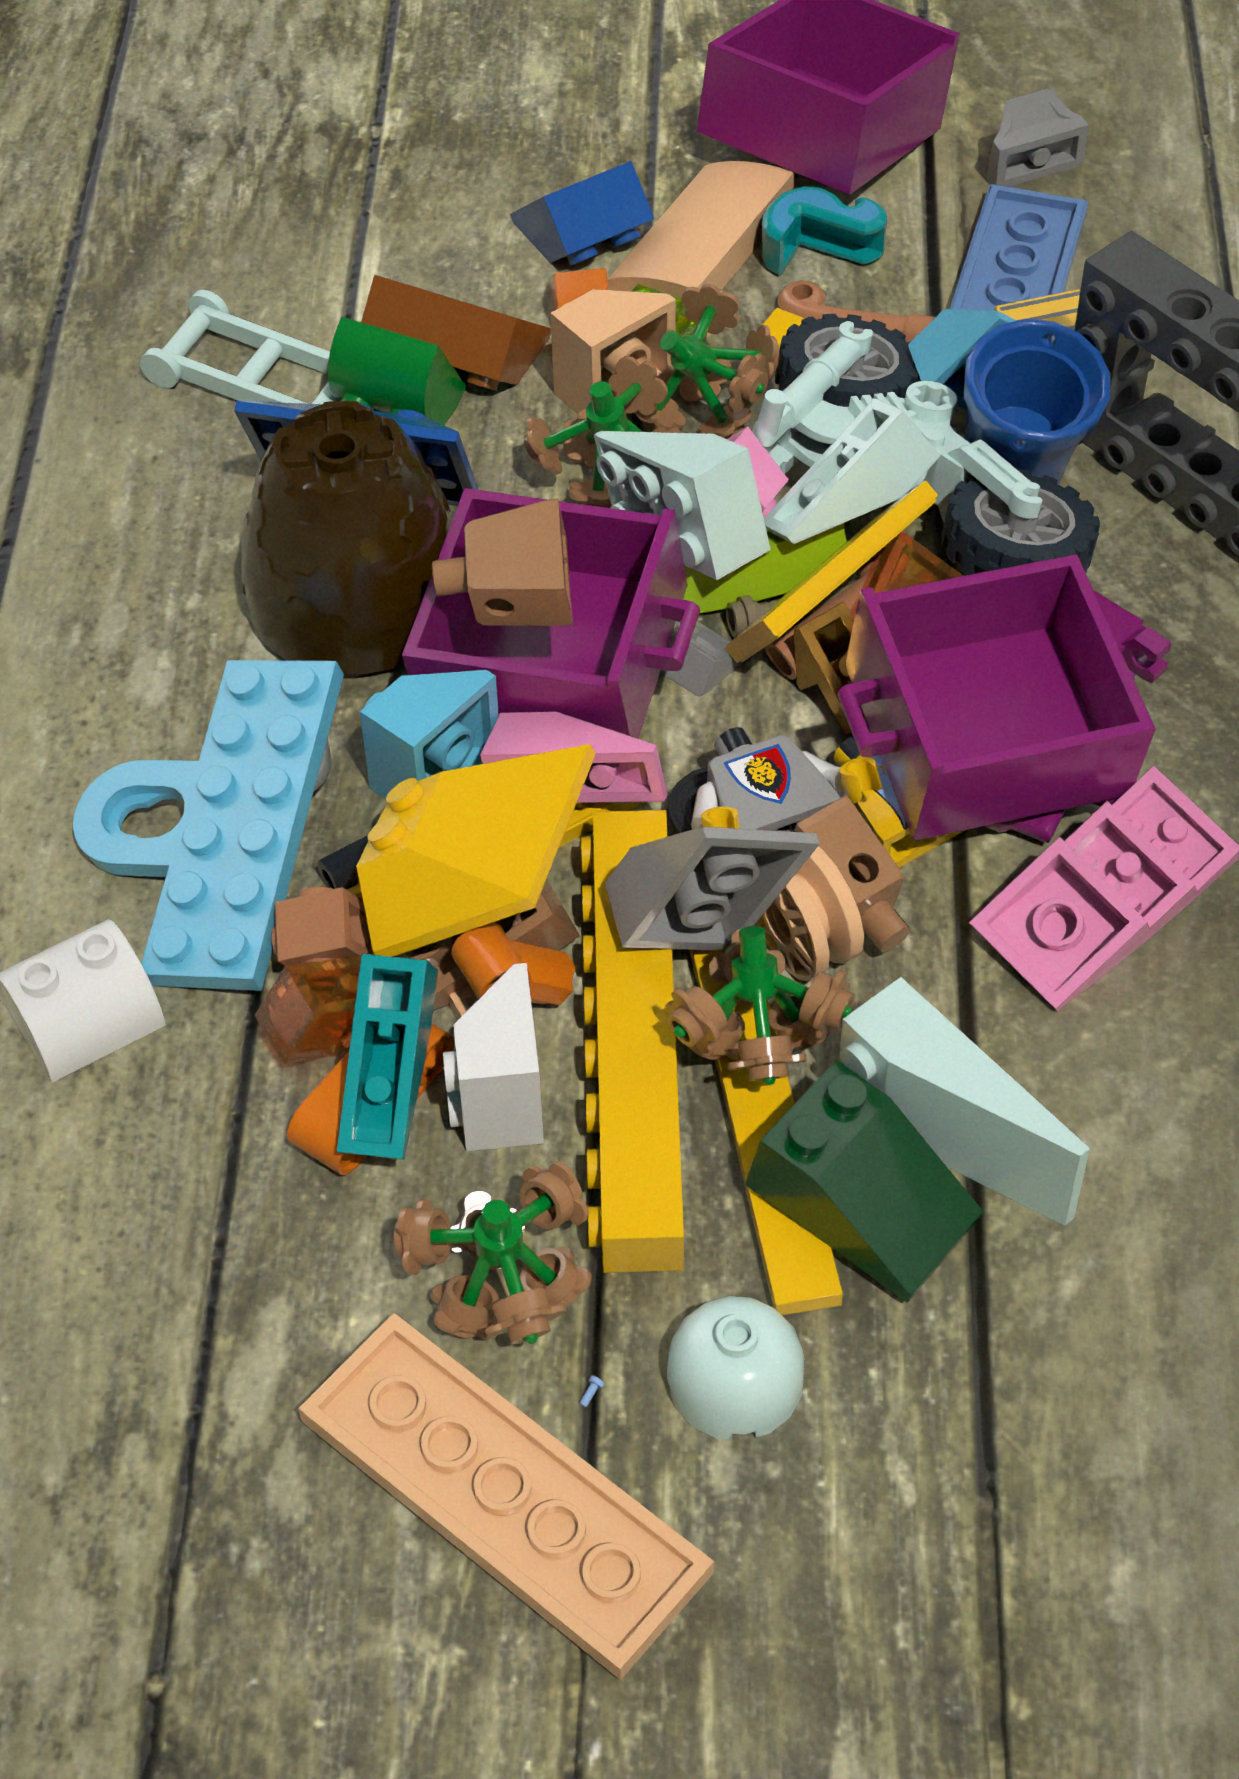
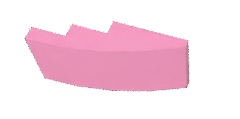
[969,766,1239,1011]

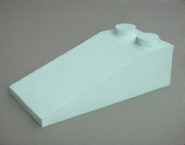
[839,977,1090,1226]

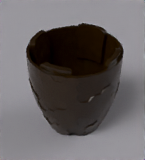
[241,401,452,679]

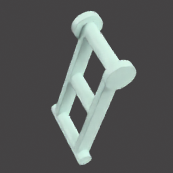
[140,290,341,404]

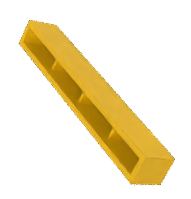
[581,810,684,1273]

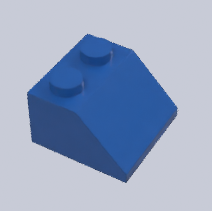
[510,161,654,266]

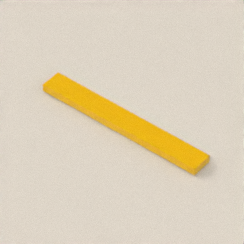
[689,949,843,1315]

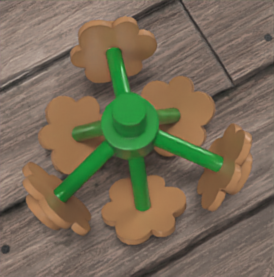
[635,283,780,439]
[524,356,682,508]

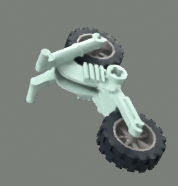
[753,314,1100,575]

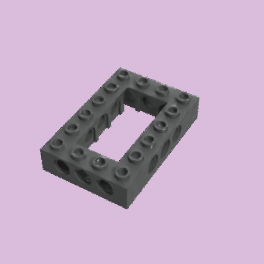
[1074,230,1239,556]

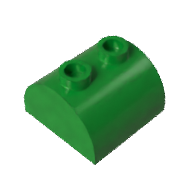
[328,316,466,425]

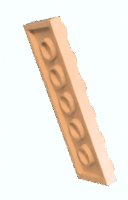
[298,1313,714,1680]

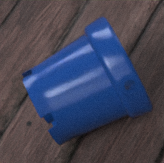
[964,319,1111,485]

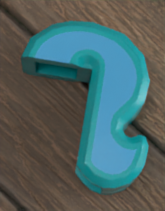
[761,186,887,275]

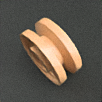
[756,846,864,981]

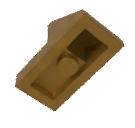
[794,602,868,735]

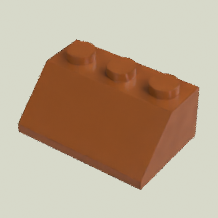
[361,274,551,391]

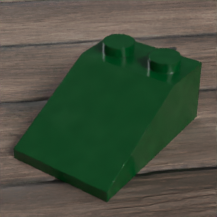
[745,1060,983,1303]

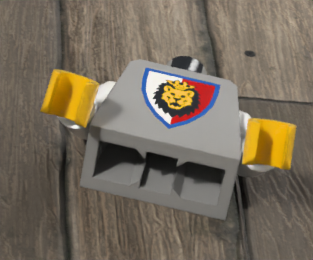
[691,727,883,832]

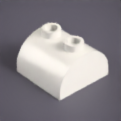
[0,919,166,1083]

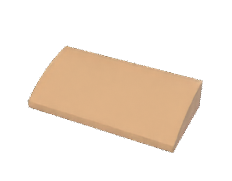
[607,161,794,318]

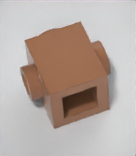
[271,887,374,982]

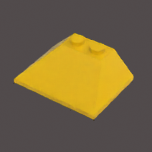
[356,744,596,957]

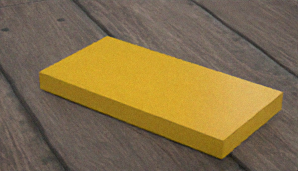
[724,480,938,663]

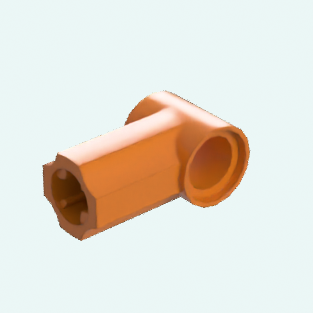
[451,922,576,1005]

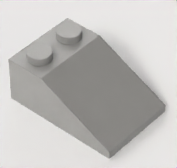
[605,827,820,951]

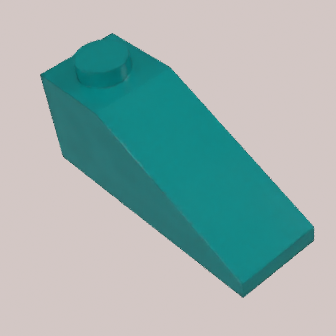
[337,954,438,1160]

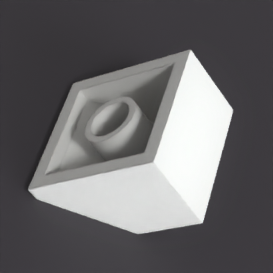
[443,963,544,1151]

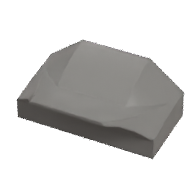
[986,88,1089,187]

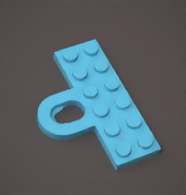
[73,660,344,991]

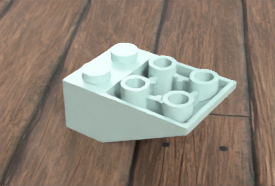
[594,431,771,580]

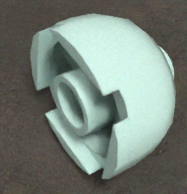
[667,1296,805,1440]

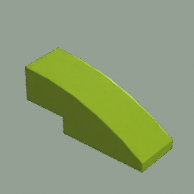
[683,523,847,613]

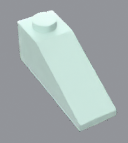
[764,398,940,544]

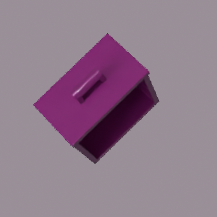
[696,0,960,195]
[402,488,700,739]
[837,554,1156,841]

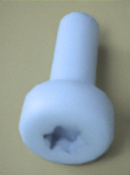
[579,1376,604,1408]

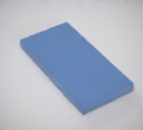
[950,184,1089,310]

